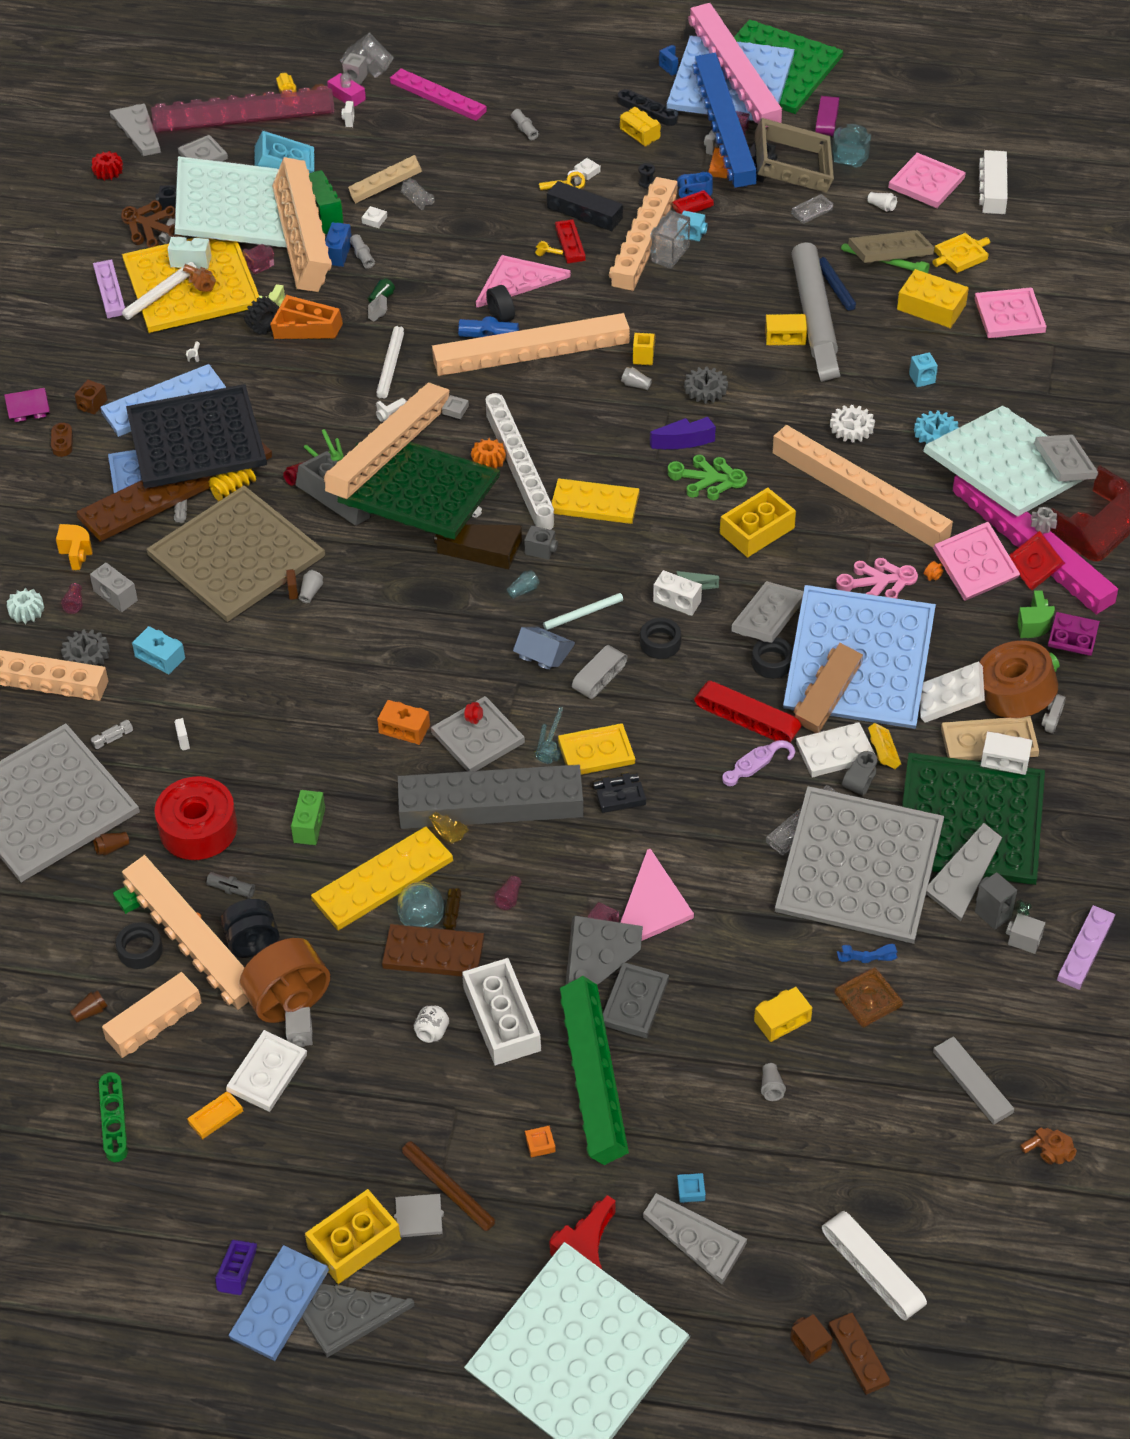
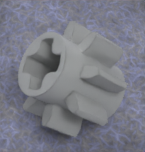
[1031,507,1057,533]

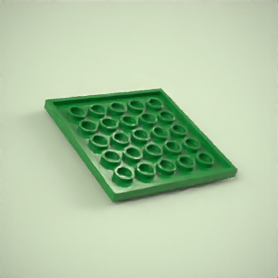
[734,20,843,114]

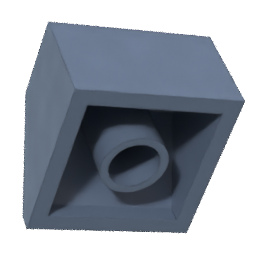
[513,627,575,669]

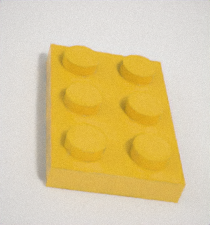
[558,723,635,774]

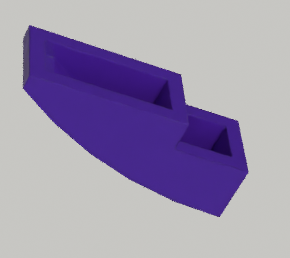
[650,417,716,449]

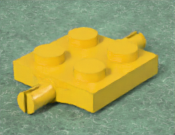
[933,233,990,273]

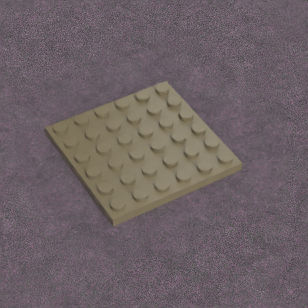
[146,486,325,622]

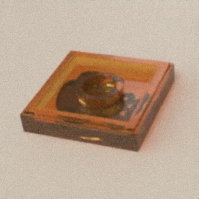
[835,967,903,1028]

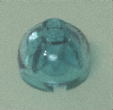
[397,882,444,928]

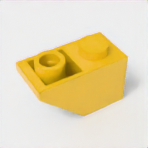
[633,333,655,365]

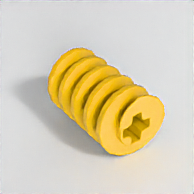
[209,468,256,501]

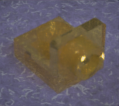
[429,812,469,844]

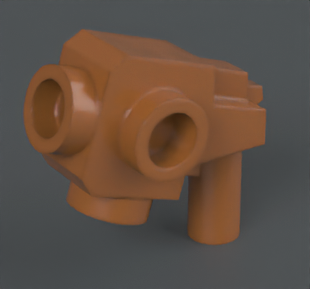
[182,264,216,292]
[1020,1128,1077,1164]

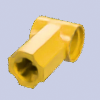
[276,73,298,107]

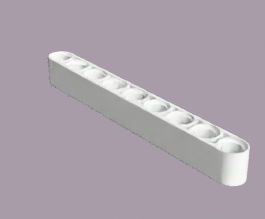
[486,393,554,530]

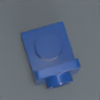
[659,45,678,76]

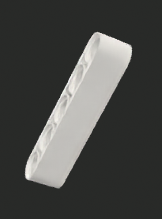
[822,1211,927,1320]

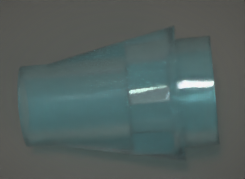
[507,570,540,599]

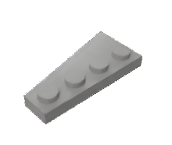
[110,104,161,156]
[926,823,1002,921]
[643,1193,747,1285]

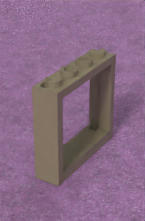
[755,118,834,193]

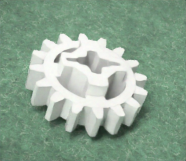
[830,405,875,443]

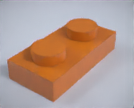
[709,147,728,178]

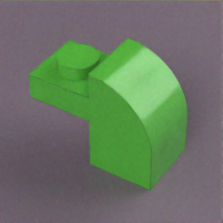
[1017,590,1055,638]

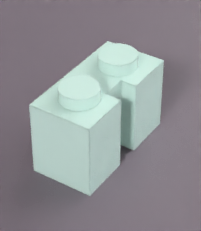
[168,237,212,269]

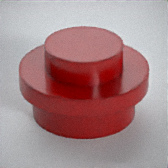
[464,702,483,724]

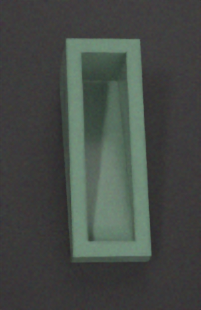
[677,571,719,590]

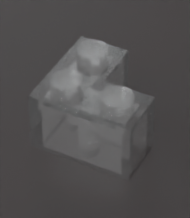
[340,32,394,78]

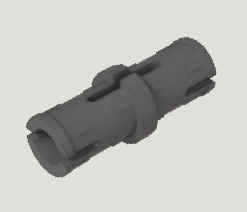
[206,872,255,899]

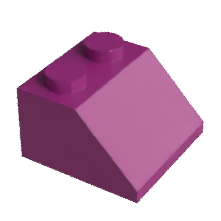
[4,388,50,422]

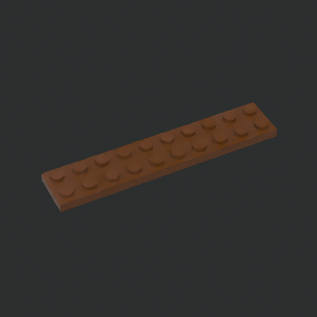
[76,442,272,542]

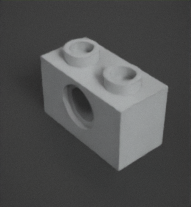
[90,563,138,612]

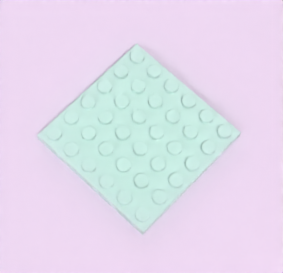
[174,156,287,247]
[923,406,1083,517]
[464,1242,690,1439]

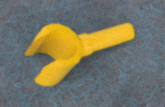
[535,241,563,256]

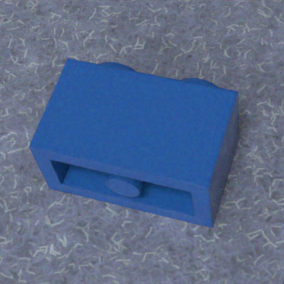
[325,222,351,267]

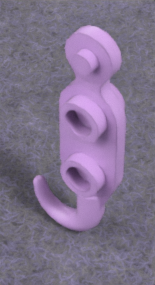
[722,740,795,786]

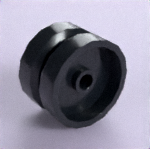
[220,899,280,957]

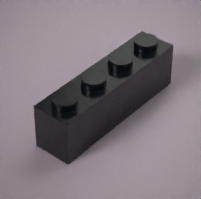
[547,181,623,231]

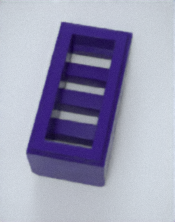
[216,1240,257,1295]

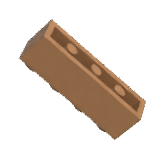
[793,643,863,733]

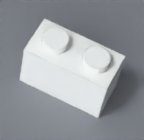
[981,731,1033,775]

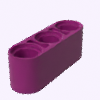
[815,96,839,136]

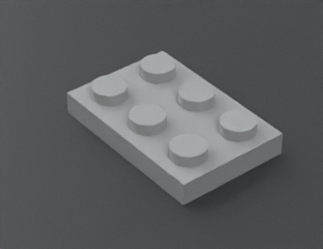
[1034,435,1098,481]

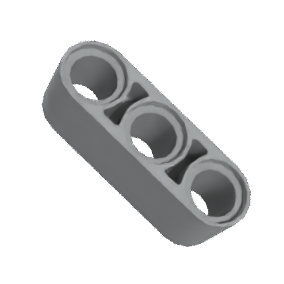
[572,645,628,699]

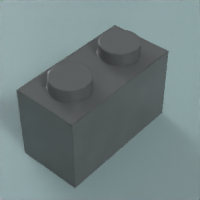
[975,872,1017,930]

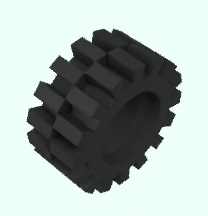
[244,296,279,335]

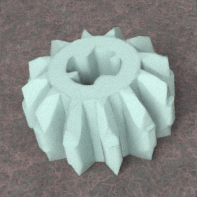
[7,588,44,624]

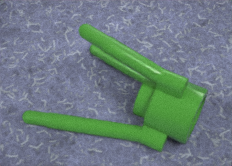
[304,429,344,462]

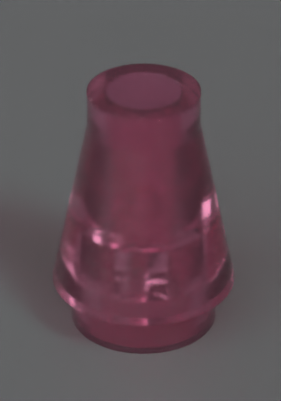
[61,583,83,614]
[495,876,522,910]

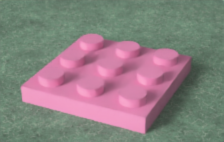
[889,153,966,208]
[975,288,1046,338]
[933,522,1020,601]

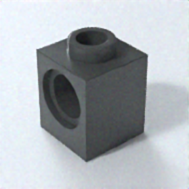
[525,525,558,560]

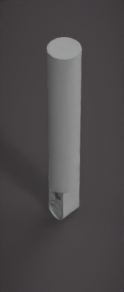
[792,243,841,382]

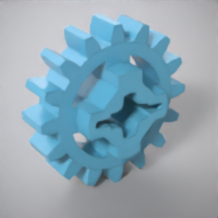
[914,411,959,444]

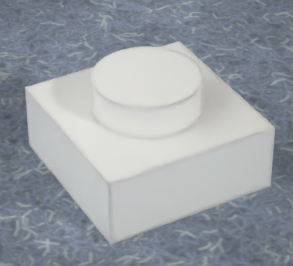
[342,101,355,127]
[361,206,387,228]

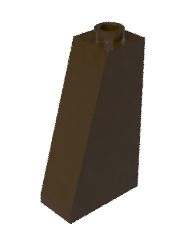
[434,524,522,570]

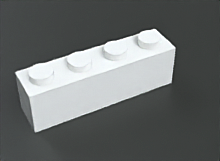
[979,150,1007,214]

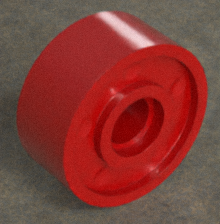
[155,776,238,860]

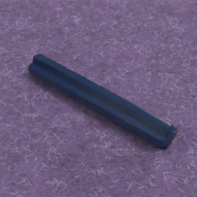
[819,257,856,311]

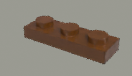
[828,1313,890,1395]

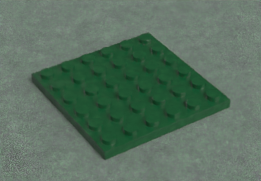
[337,442,500,540]
[902,753,1045,885]

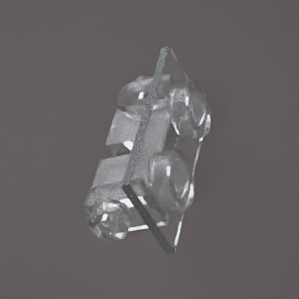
[401,178,435,210]

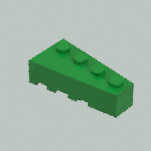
[309,170,344,235]

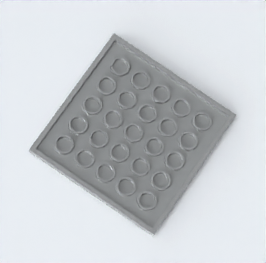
[0,724,140,882]
[775,786,944,944]

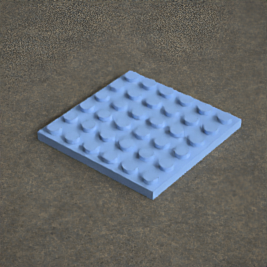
[667,36,794,121]
[783,585,936,729]

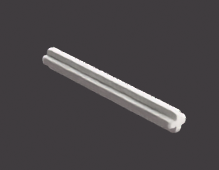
[122,262,197,320]
[376,326,404,399]

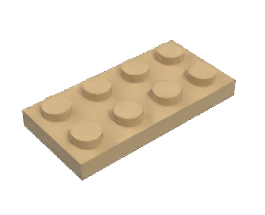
[941,716,1039,761]

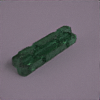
[1015,900,1032,916]

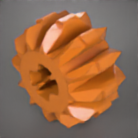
[471,437,506,469]

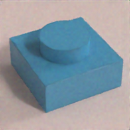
[677,1173,705,1203]

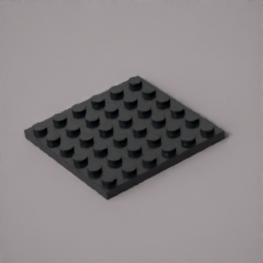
[126,384,267,489]

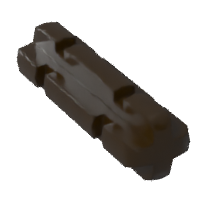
[443,888,461,930]

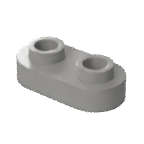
[1042,694,1066,734]

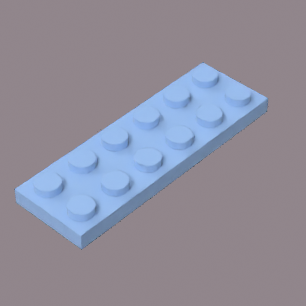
[100,364,226,437]

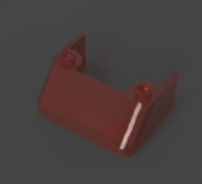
[1050,466,1130,561]

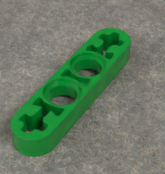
[99,1072,128,1162]

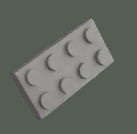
[732,581,804,643]

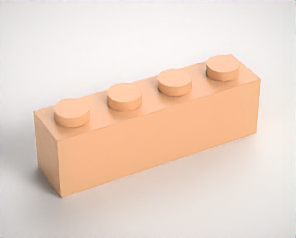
[102,972,201,1058]

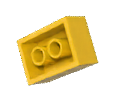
[897,269,969,328]
[720,488,796,557]
[305,1189,401,1284]

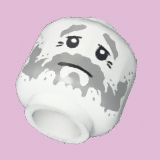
[414,1006,449,1042]

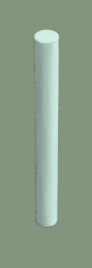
[543,593,623,630]

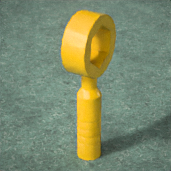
[539,172,586,190]

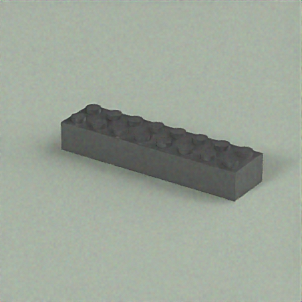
[398,765,583,829]

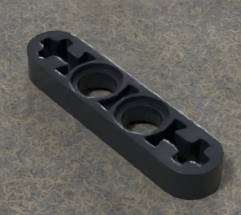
[618,89,678,126]

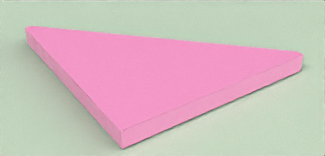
[476,255,571,307]
[620,849,694,941]

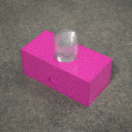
[327,73,366,107]

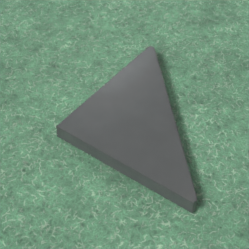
[301,1283,415,1357]

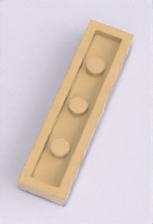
[348,155,422,204]

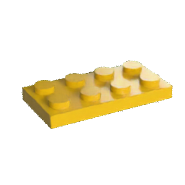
[552,478,639,524]

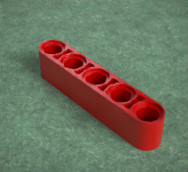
[695,681,801,743]

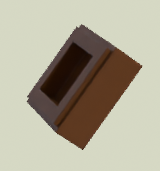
[286,569,298,600]

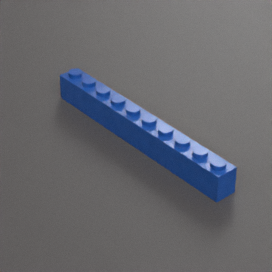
[692,52,756,188]

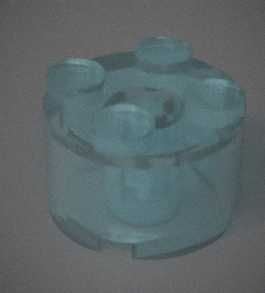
[833,124,871,167]

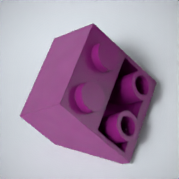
[1048,612,1100,656]

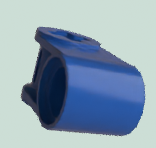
[677,172,713,198]

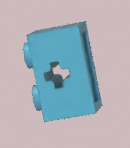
[132,626,185,675]

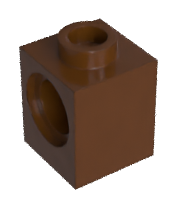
[75,380,107,415]
[791,1314,833,1364]

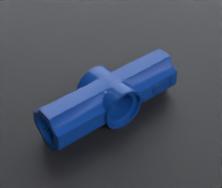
[458,317,519,338]

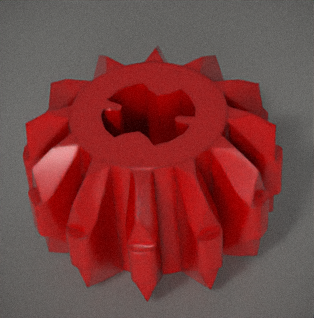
[91,151,123,181]

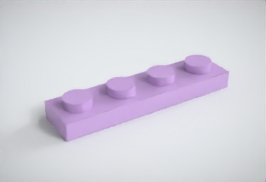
[93,260,125,318]
[1057,905,1115,990]

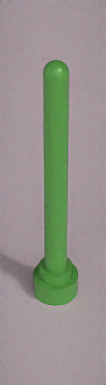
[841,244,929,273]

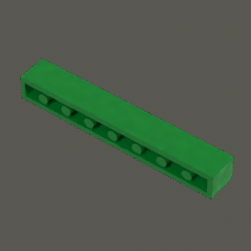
[560,976,629,1165]

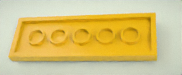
[311,827,453,931]

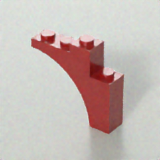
[550,1195,616,1269]

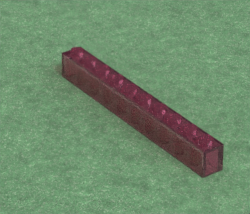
[151,86,334,132]

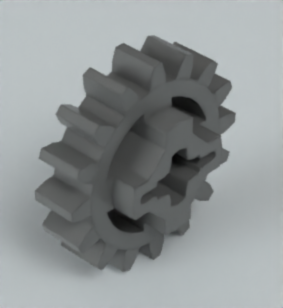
[684,366,728,403]
[61,629,110,666]

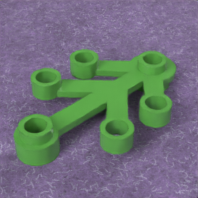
[668,455,747,500]

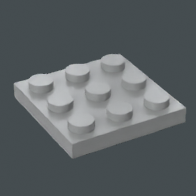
[431,696,525,772]

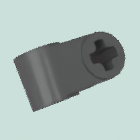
[842,751,877,796]

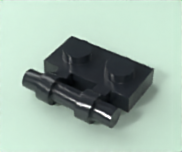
[593,772,646,813]

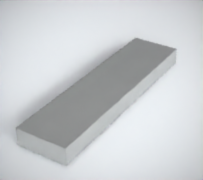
[933,1037,1014,1125]

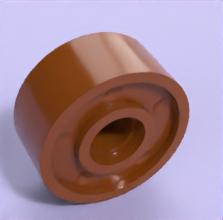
[979,641,1058,718]
[239,938,330,1023]

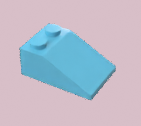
[255,131,314,173]

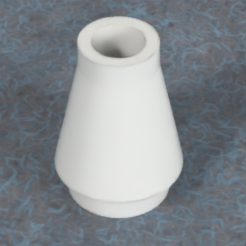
[868,192,897,212]

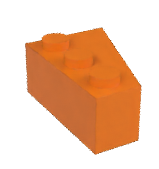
[270,295,343,339]

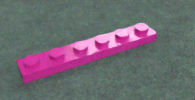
[390,69,487,121]

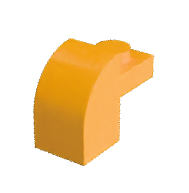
[56,524,93,570]

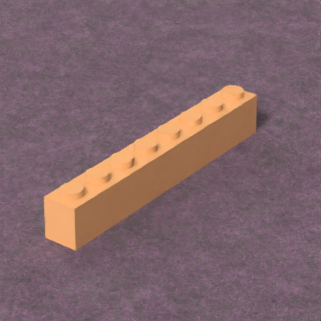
[122,855,249,1010]

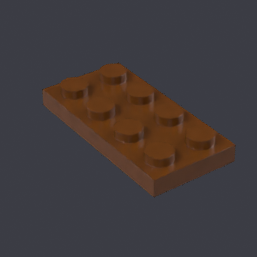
[382,924,484,977]

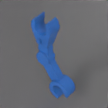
[837,944,897,963]

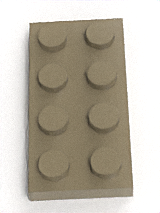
[848,230,934,263]

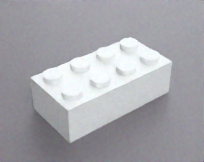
[462,958,541,1065]

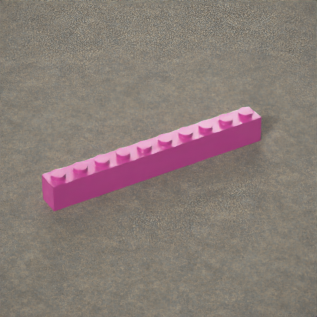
[953,475,1118,615]

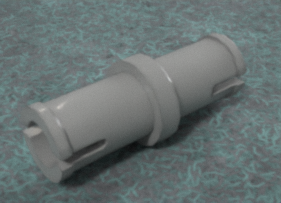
[511,109,539,140]
[350,234,375,268]

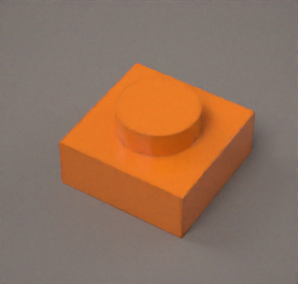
[525,1126,555,1157]

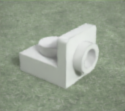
[376,398,407,422]

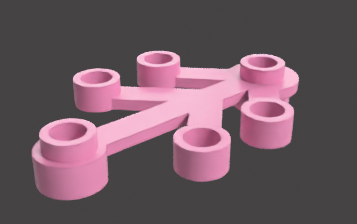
[836,558,918,599]

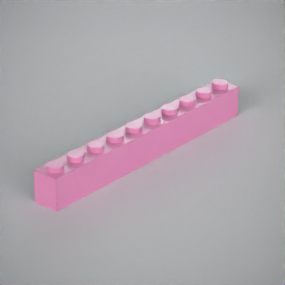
[688,3,782,127]

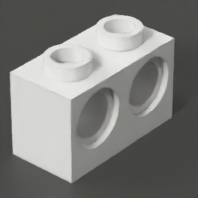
[653,570,702,616]

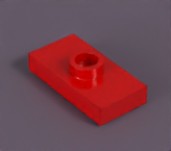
[672,190,714,217]

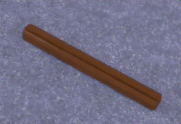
[402,1141,495,1231]

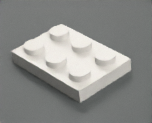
[920,661,985,723]
[796,723,875,777]
[226,1030,307,1112]

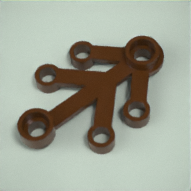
[121,200,183,248]

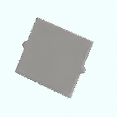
[394,1194,444,1237]

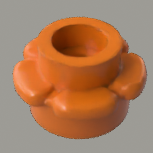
[924,561,943,581]

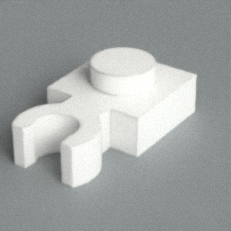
[568,158,600,185]

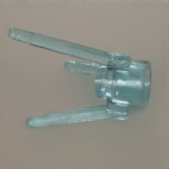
[535,707,563,764]

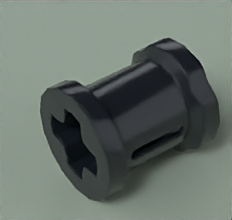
[638,163,655,188]

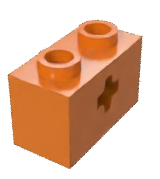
[377,700,430,745]

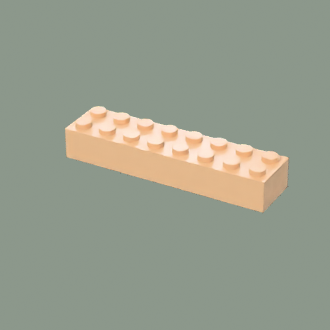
[272,157,332,292]

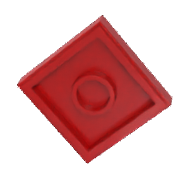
[1009,531,1066,590]

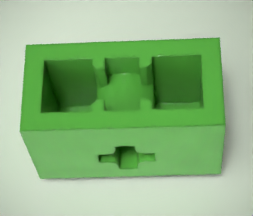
[291,790,325,845]

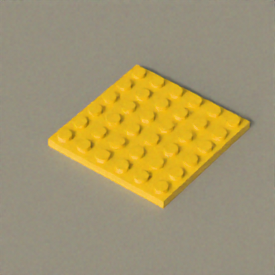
[122,237,259,333]

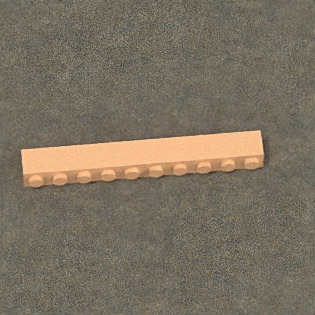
[432,313,629,376]
[324,382,449,499]
[773,425,953,547]

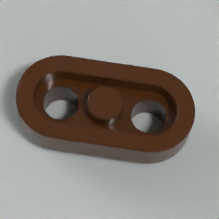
[51,423,73,457]

